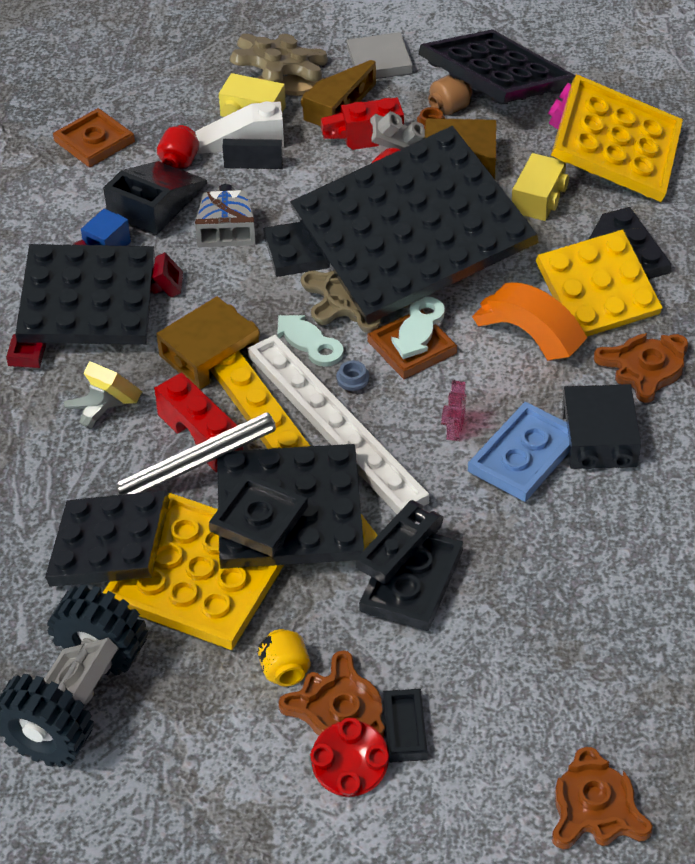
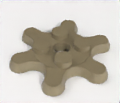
[229,33,328,82]
[300,271,411,333]

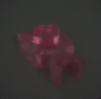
[441,380,466,441]

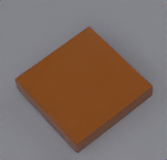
[53,108,135,168]
[367,309,457,379]

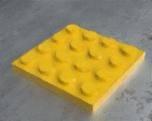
[551,74,683,202]
[103,493,284,650]

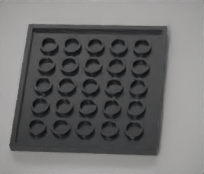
[290,126,539,324]

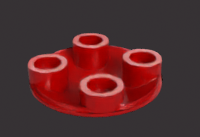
[310,717,389,797]

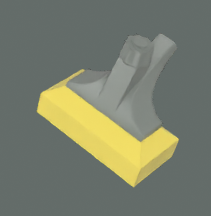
[63,361,142,429]

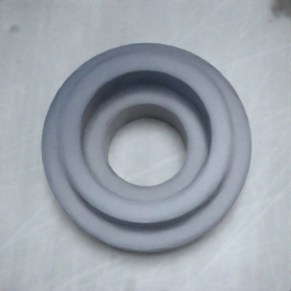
[336,360,369,391]

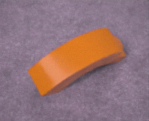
[472,282,587,361]

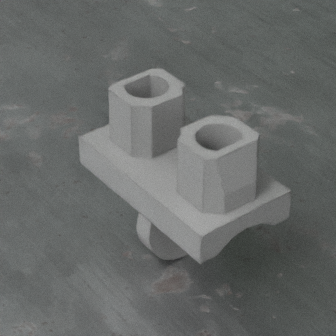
[370,111,425,153]

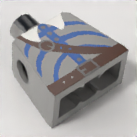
[195,184,256,247]

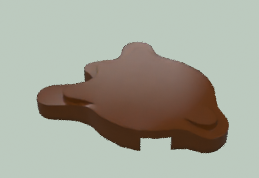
[594,333,688,403]
[279,651,385,738]
[552,747,653,849]

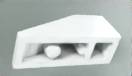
[196,101,284,154]

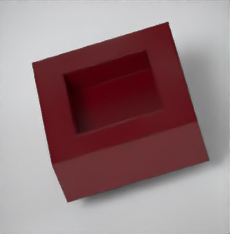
[6,334,46,368]

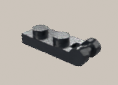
[356,500,444,585]

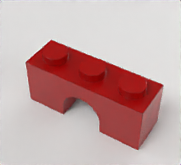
[154,372,243,473]

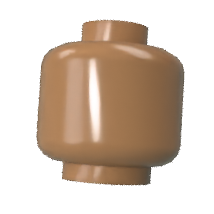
[428,74,472,115]

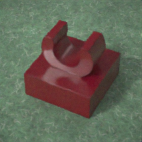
[151,252,183,298]

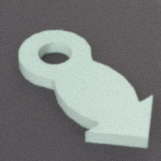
[391,297,445,359]
[277,315,344,367]

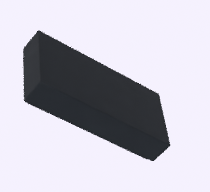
[222,139,283,169]
[383,689,428,763]

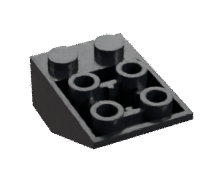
[103,161,207,235]

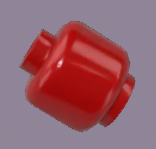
[157,125,199,169]

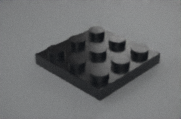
[45,490,170,587]

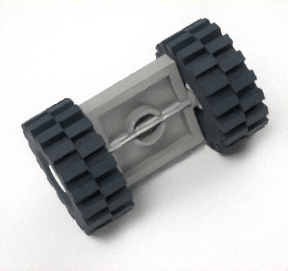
[0,585,148,767]

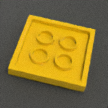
[536,230,663,337]

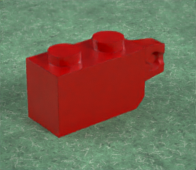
[321,97,404,150]

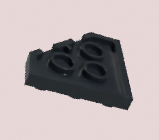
[588,207,672,279]

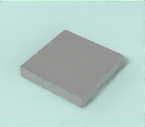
[346,32,412,78]

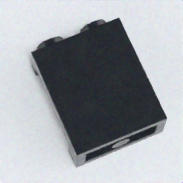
[562,384,641,469]

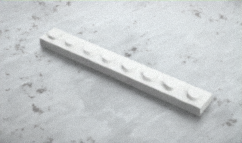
[248,335,429,514]

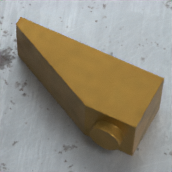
[301,60,376,126]

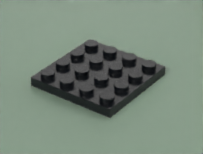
[418,29,576,104]
[15,244,155,345]
[217,444,364,569]

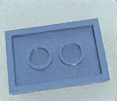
[468,402,570,502]

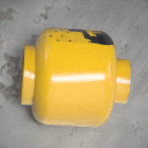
[257,629,311,687]

